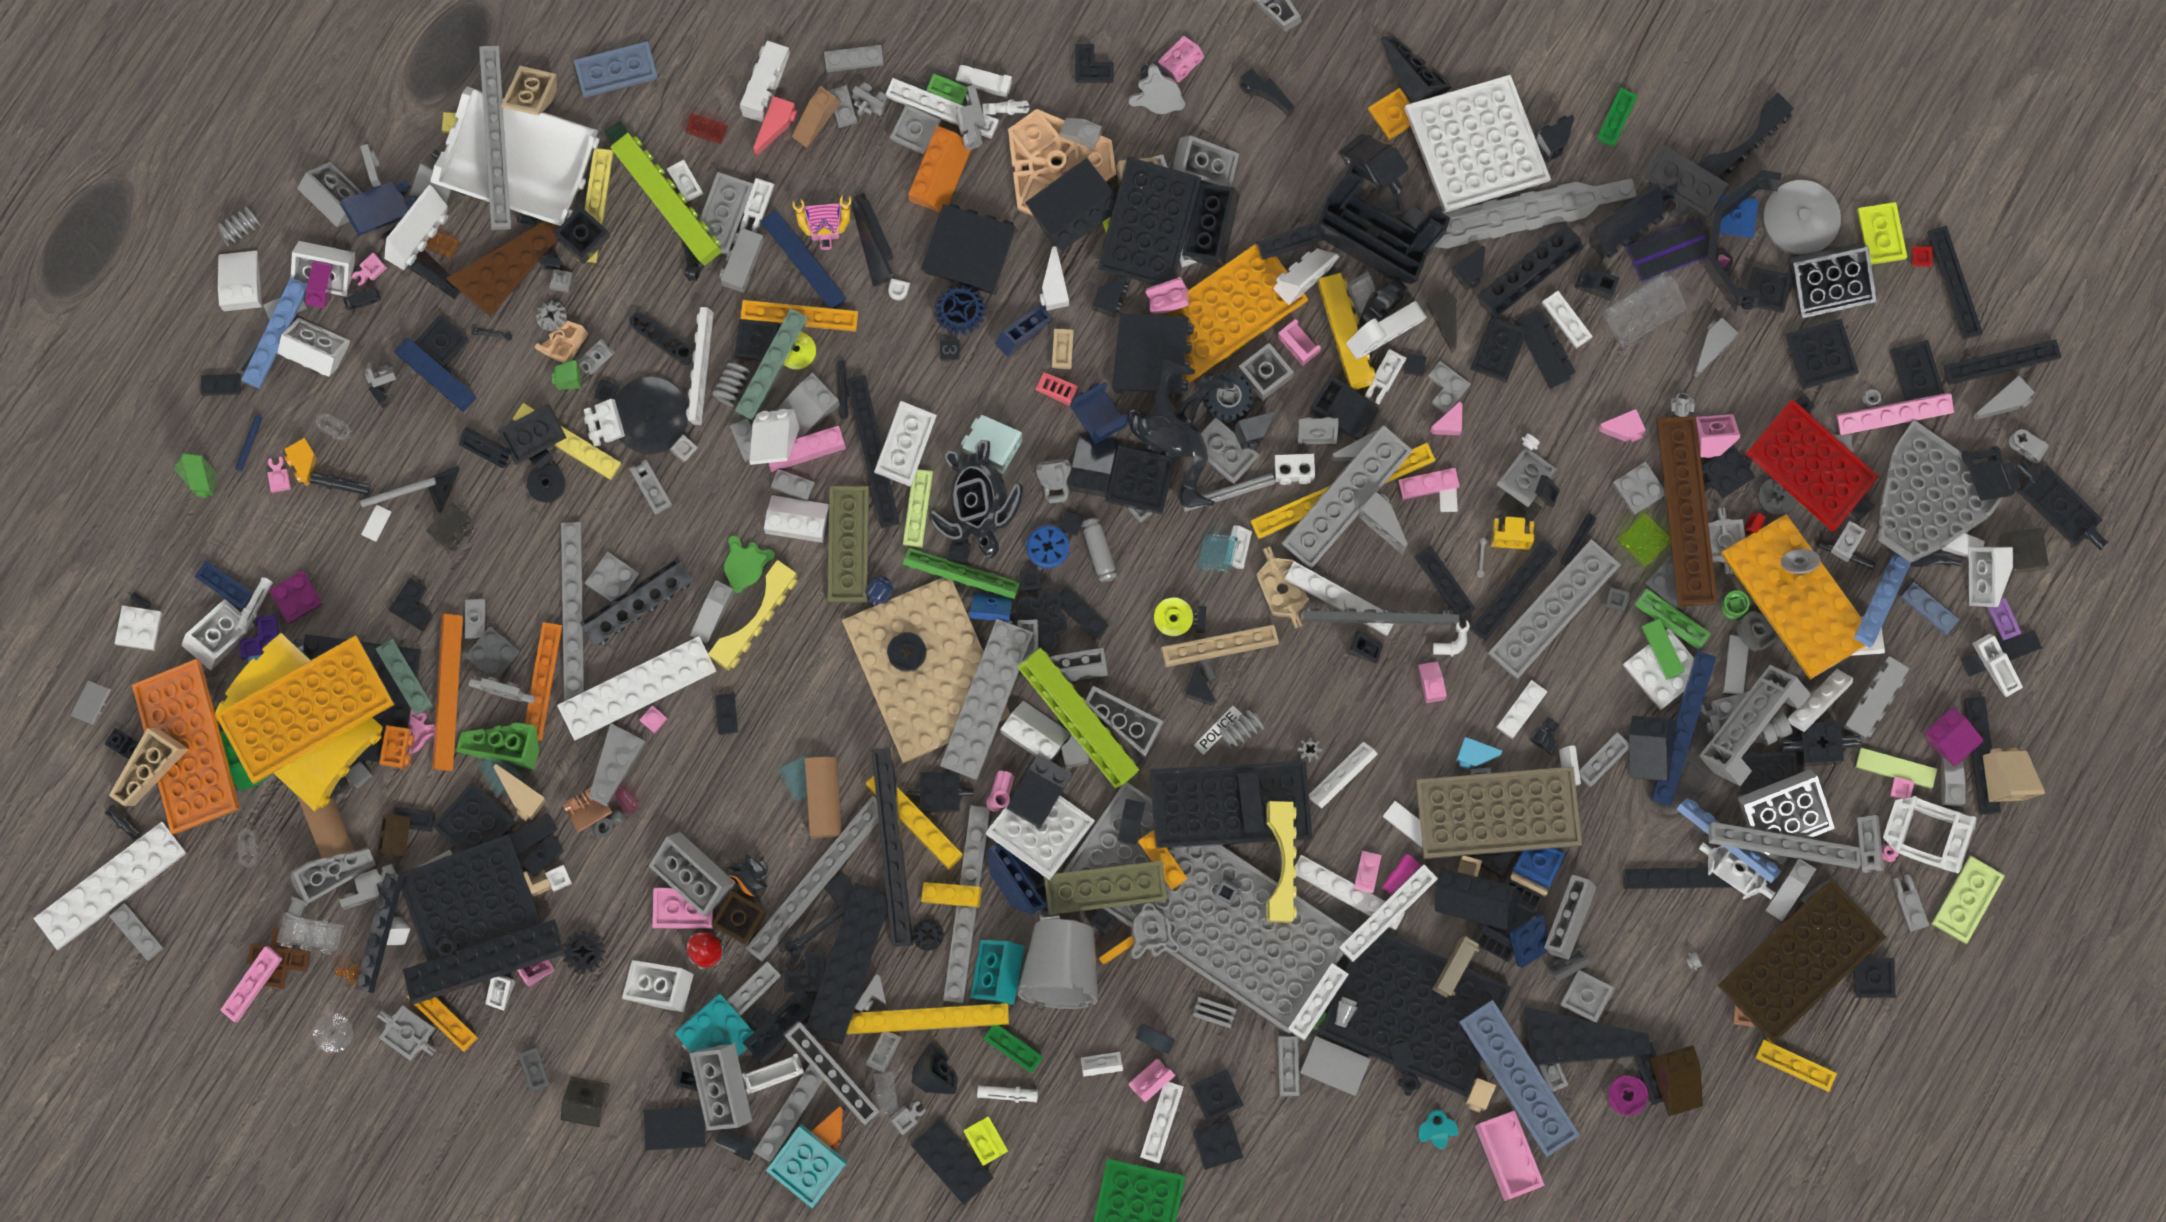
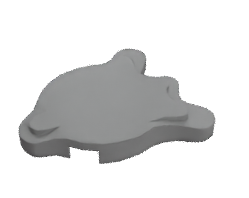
[1129,64,1185,114]
[1130,903,1180,959]

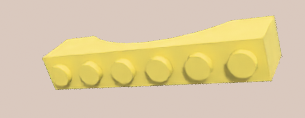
[708,560,798,671]
[1266,801,1297,923]

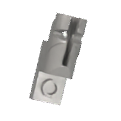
[956,85,986,150]
[340,864,397,910]

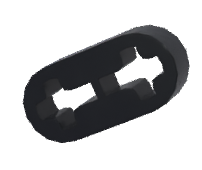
[343,289,381,310]

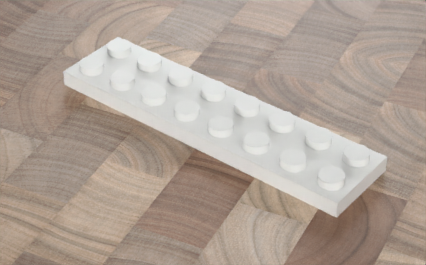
[557,636,716,741]
[34,822,187,950]

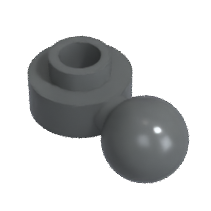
[591,810,626,837]

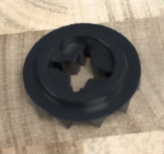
[912,919,944,951]

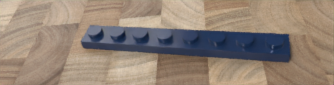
[1651,651,1716,806]

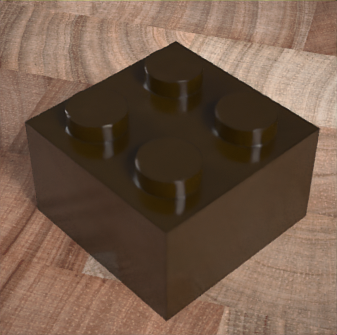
[711,891,767,947]

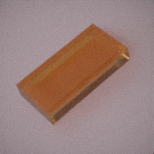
[425,231,460,260]

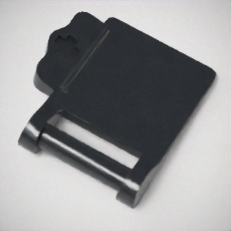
[1961,446,2021,501]

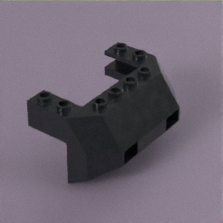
[1312,160,1451,284]

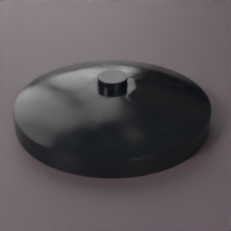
[614,377,689,454]

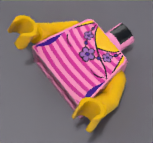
[792,195,852,250]

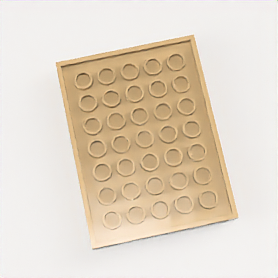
[842,577,1011,763]

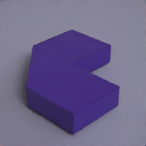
[239,615,279,660]

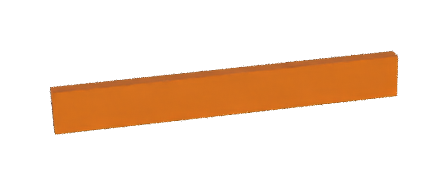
[432,613,463,771]

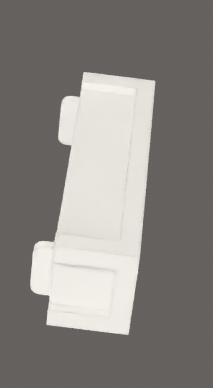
[742,1054,804,1095]

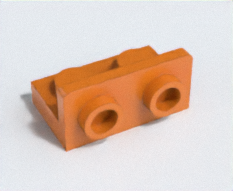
[379,725,415,770]

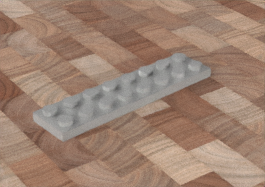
[1281,425,1413,569]
[1488,539,1621,680]
[940,619,1034,780]

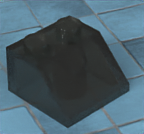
[560,1077,610,1128]

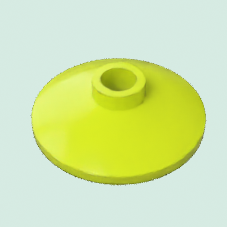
[785,332,816,370]
[1154,598,1193,636]

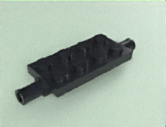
[2016,459,2108,551]

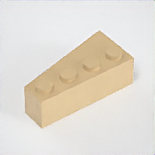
[109,728,188,806]

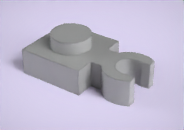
[889,1100,926,1135]

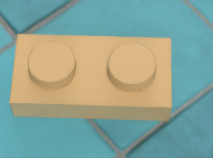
[1052,329,1074,369]

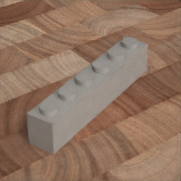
[783,1021,880,1125]

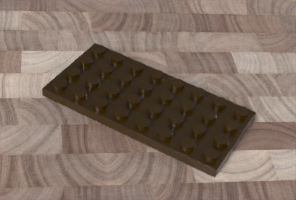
[1717,879,1887,1044]

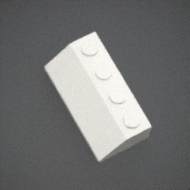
[384,185,448,270]

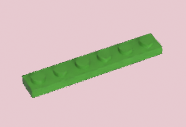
[903,548,1021,599]

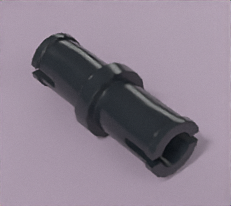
[104,804,142,840]

